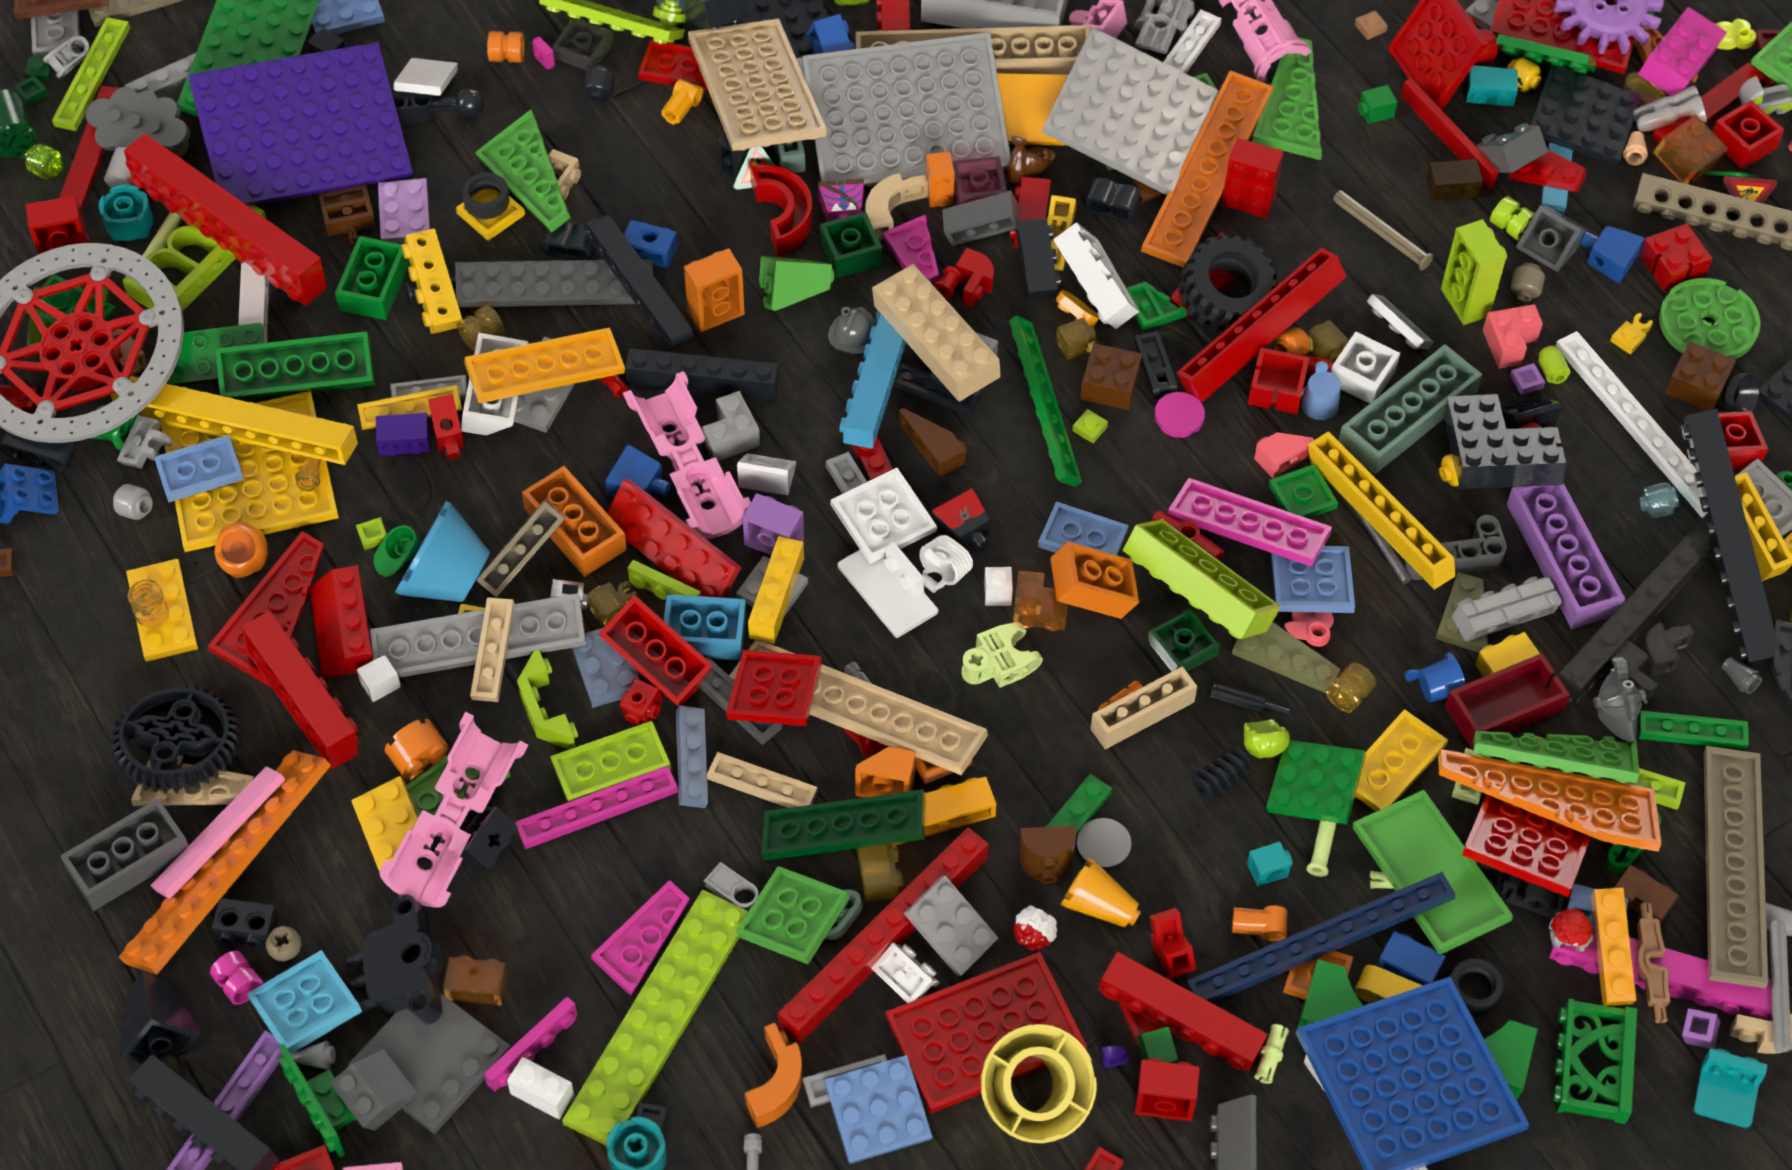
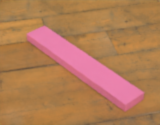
[151,767,285,899]

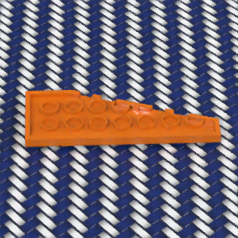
[1438,749,1662,851]

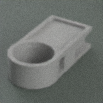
[704,862,759,911]

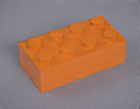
[522,466,627,577]

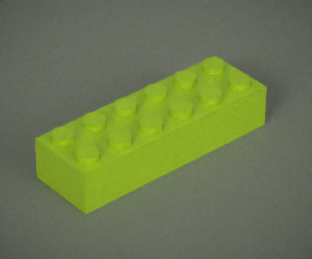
[1123,519,1281,639]

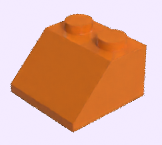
[855,747,916,797]

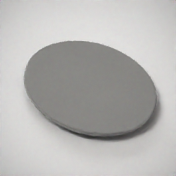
[1077,818,1131,867]

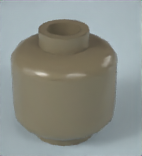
[1510,263,1545,301]

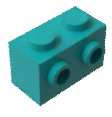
[1466,66,1517,106]

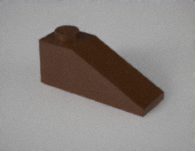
[899,408,967,478]

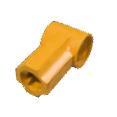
[662,79,703,125]

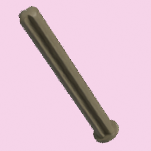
[1333,190,1434,270]

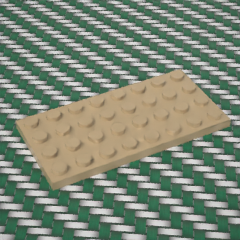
[688,19,827,151]

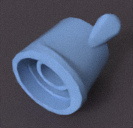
[1301,361,1340,420]

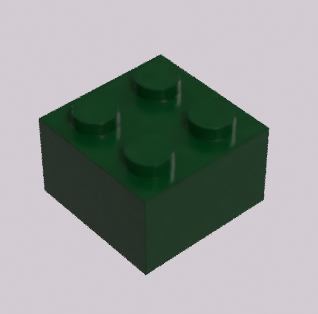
[820,211,882,279]

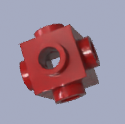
[620,679,663,725]

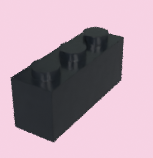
[1015,218,1061,299]

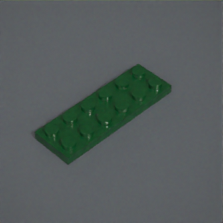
[761,790,926,861]

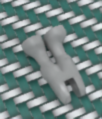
[1633,85,1707,132]

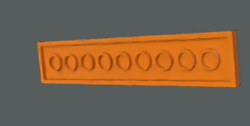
[1141,71,1274,268]
[119,750,331,975]

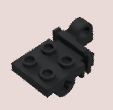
[1475,861,1565,918]

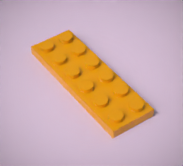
[464,328,625,403]

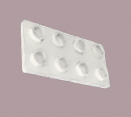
[838,543,938,638]

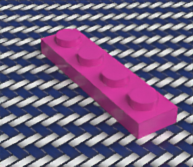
[484,997,577,1092]

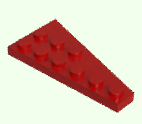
[208,531,324,688]

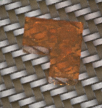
[1013,570,1068,631]

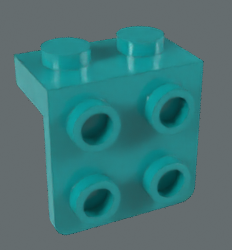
[1694,1049,1767,1128]

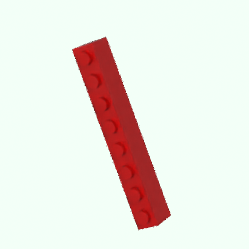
[1176,247,1347,402]

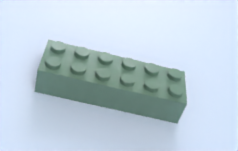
[1339,344,1482,474]

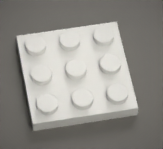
[830,468,937,564]

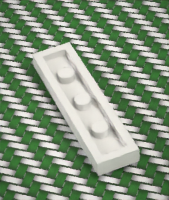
[1163,10,1221,74]

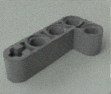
[1404,515,1507,580]

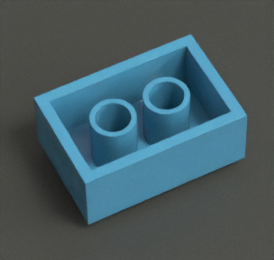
[664,595,747,660]

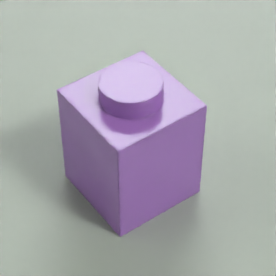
[1682,1008,1720,1049]

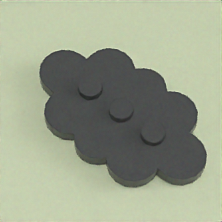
[86,87,190,151]

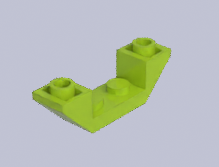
[517,650,578,750]

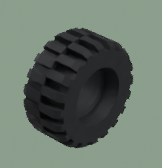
[1179,235,1278,333]

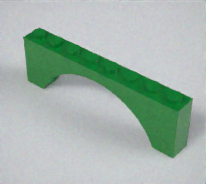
[1297,959,1537,1100]

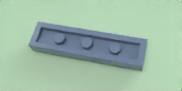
[676,706,708,808]

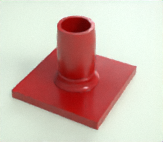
[1388,0,1498,110]

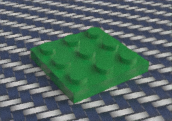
[1266,740,1366,824]

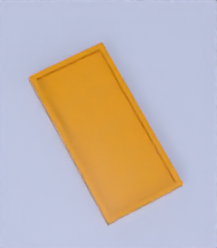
[997,74,1068,145]

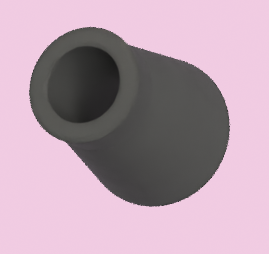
[1722,657,1762,694]

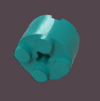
[99,184,154,241]
[606,1117,667,1170]

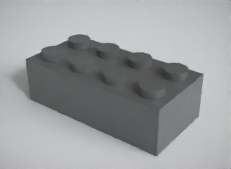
[60,798,188,911]

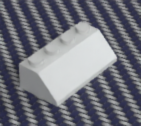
[461,333,528,435]

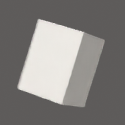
[737,453,796,495]

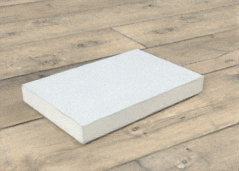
[394,58,457,96]

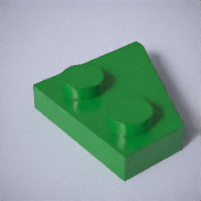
[1126,281,1187,331]

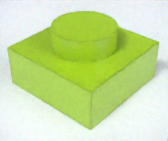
[1073,409,1108,443]

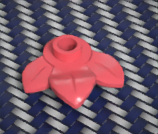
[1284,612,1334,647]

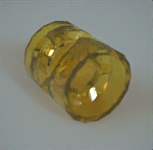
[457,305,504,350]
[128,579,169,628]
[1326,662,1376,713]

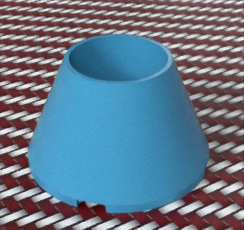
[395,501,490,602]

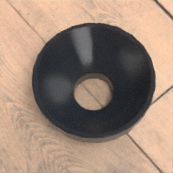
[1722,373,1760,413]

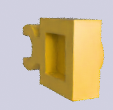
[1610,313,1653,355]

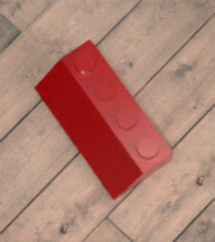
[310,565,373,679]
[598,595,713,708]

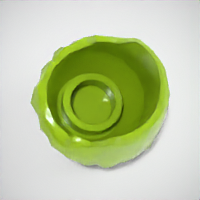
[1244,720,1290,758]

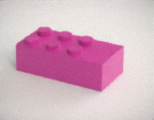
[1638,7,1727,96]

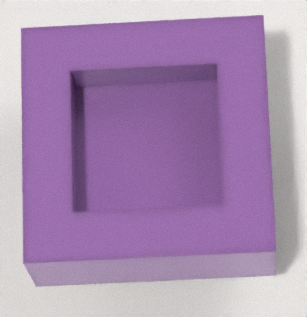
[1510,363,1545,395]

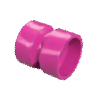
[210,951,263,1005]

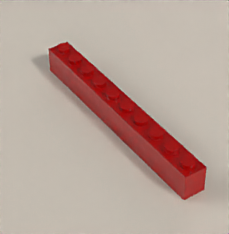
[778,828,989,1044]

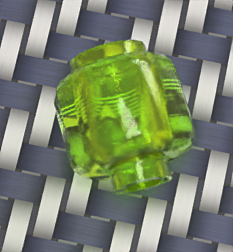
[25,143,63,179]

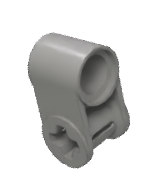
[43,36,89,78]

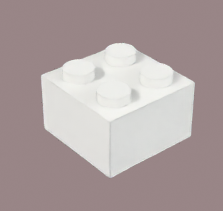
[1331,332,1400,403]

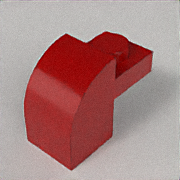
[956,248,994,308]
[1150,908,1196,979]

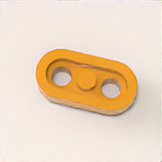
[1056,290,1099,327]

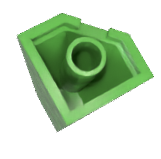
[759,256,834,311]

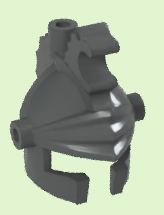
[1593,657,1646,741]

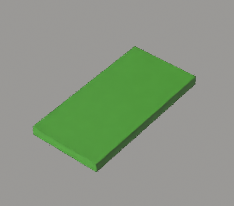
[1353,790,1513,955]

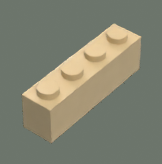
[1091,666,1197,749]

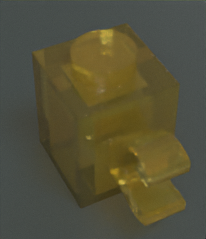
[587,581,637,628]

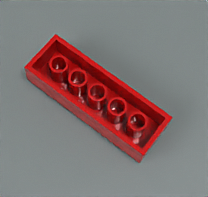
[242,611,359,771]

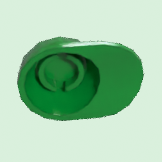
[374,525,420,577]

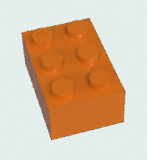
[684,248,745,333]
[1050,541,1139,619]

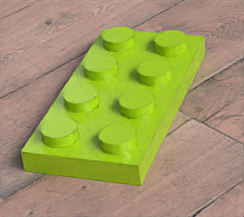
[550,721,671,802]

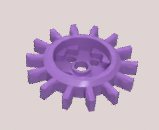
[1554,0,1664,54]

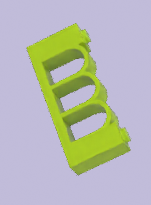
[122,205,266,315]

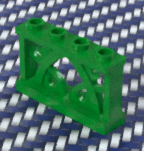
[1553,998,1637,1124]

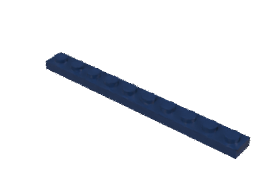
[1187,872,1455,1003]

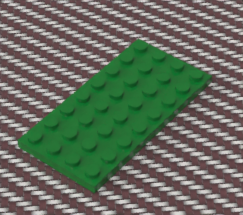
[177,0,320,117]

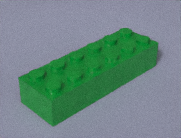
[215,331,376,401]

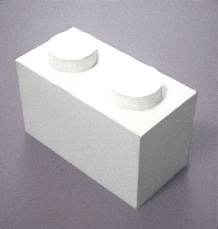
[507,1057,574,1119]

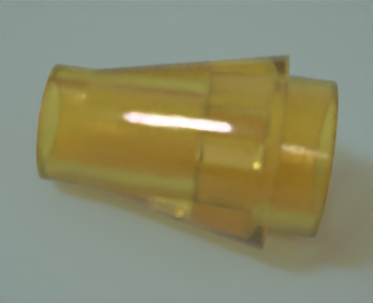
[295,457,322,492]

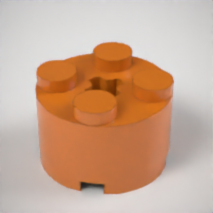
[385,719,448,782]

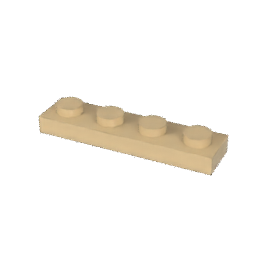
[470,597,515,702]
[707,752,818,808]

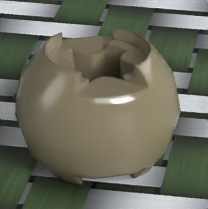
[266,926,301,962]

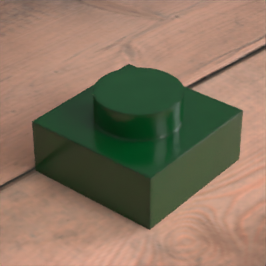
[25,57,53,81]
[14,75,48,106]

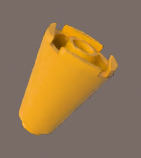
[1061,858,1141,928]

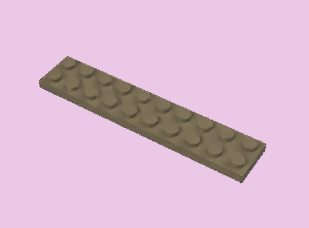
[1704,746,1768,988]

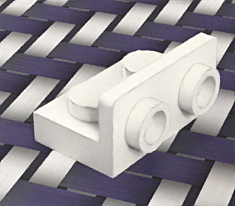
[871,943,940,1003]

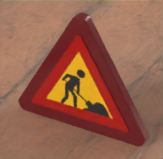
[1723,176,1777,221]

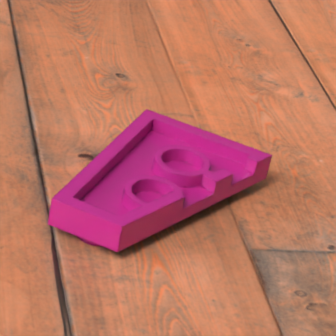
[883,215,939,284]

